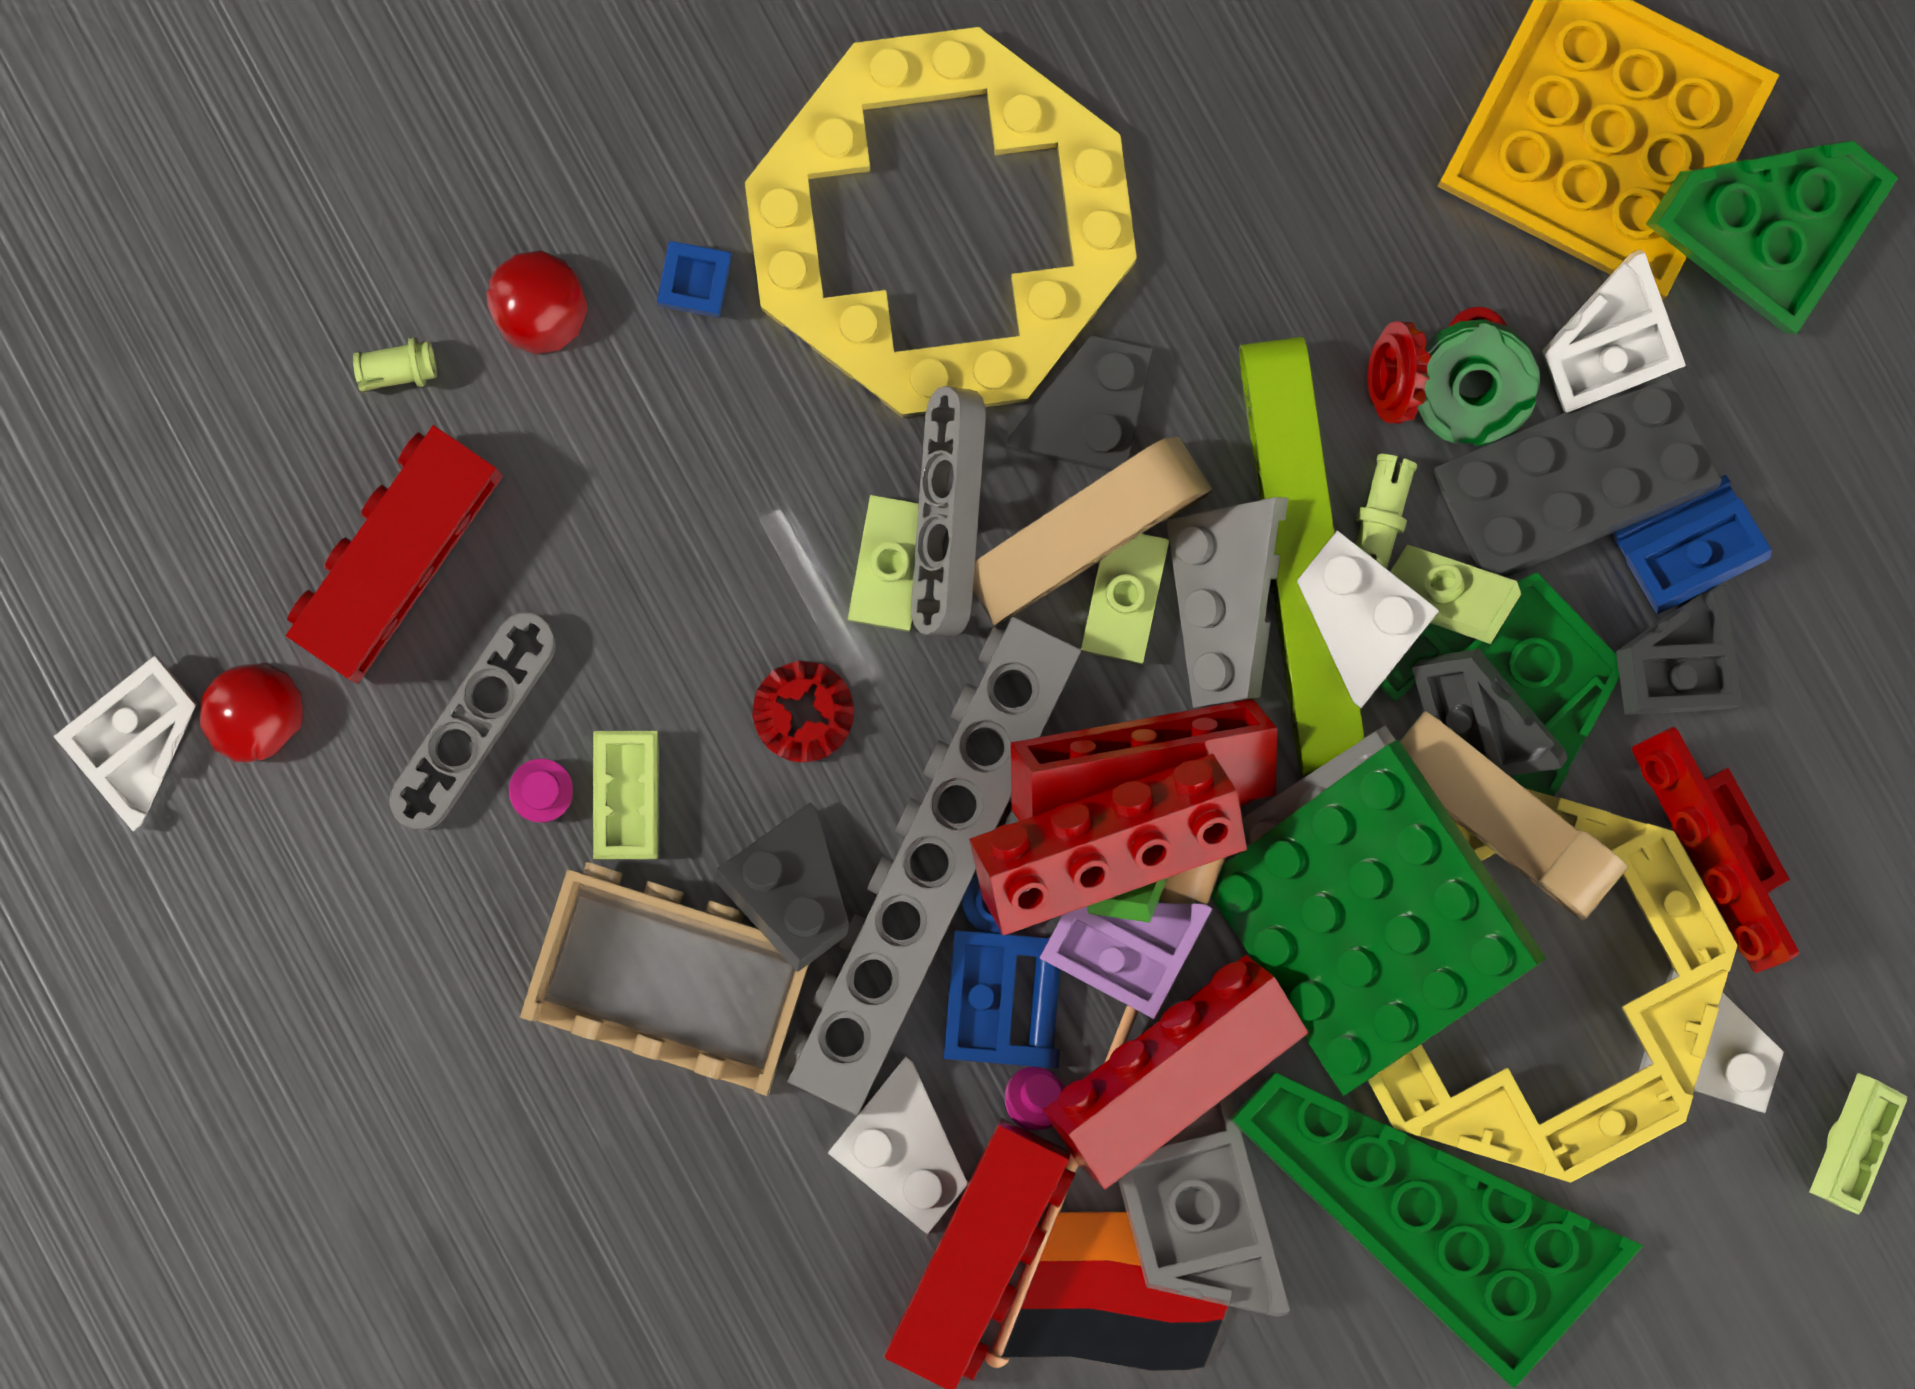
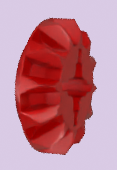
[1368,321,1431,424]
[752,660,854,763]

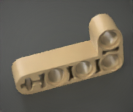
[973,437,1213,626]
[1400,711,1628,920]

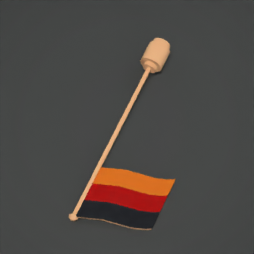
[985,825,1228,1371]

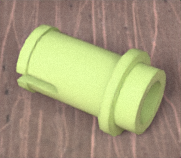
[353,337,437,393]

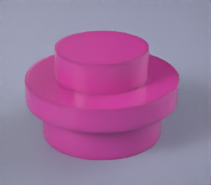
[509,759,574,823]
[1005,1066,1065,1130]

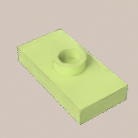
[847,495,919,632]
[1081,534,1169,665]
[1390,544,1521,644]
[593,731,659,860]
[1809,1073,1908,1215]

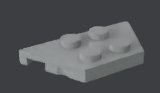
[1118,1094,1290,1317]

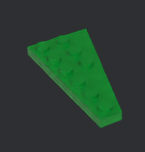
[1229,1072,1644,1389]

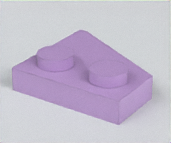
[1040,903,1213,1019]

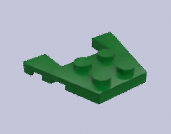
[1380,572,1620,797]

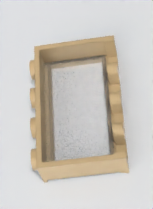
[519,862,810,1096]

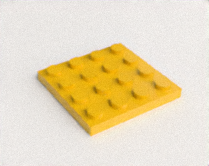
[1437,0,1779,301]

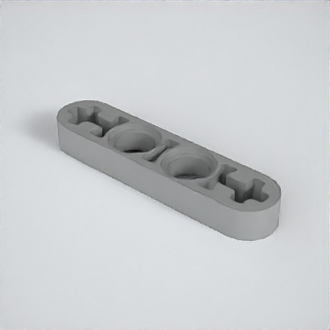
[911,386,986,637]
[389,613,556,830]

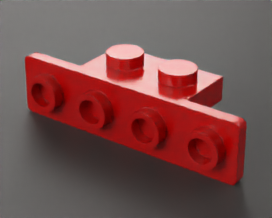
[1632,727,1799,973]

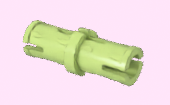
[1355,454,1418,569]

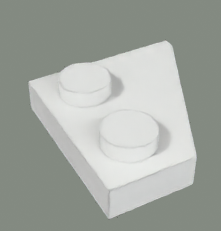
[1541,250,1686,413]
[1297,530,1439,708]
[53,654,197,831]
[1639,965,1784,1113]
[828,1056,968,1234]

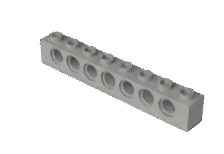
[782,617,1082,1116]

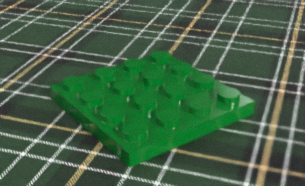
[1211,739,1547,1096]

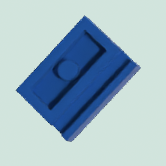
[1612,474,1772,615]

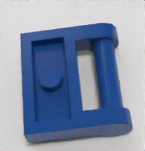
[944,930,1060,1068]

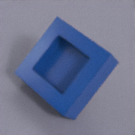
[657,241,732,318]

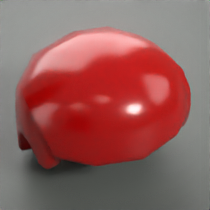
[486,250,587,355]
[200,663,303,762]

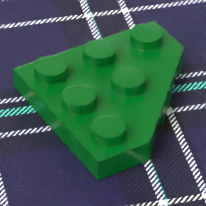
[1646,141,1899,334]

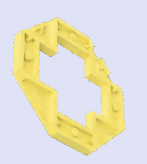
[745,27,1137,418]
[1368,788,1738,1183]

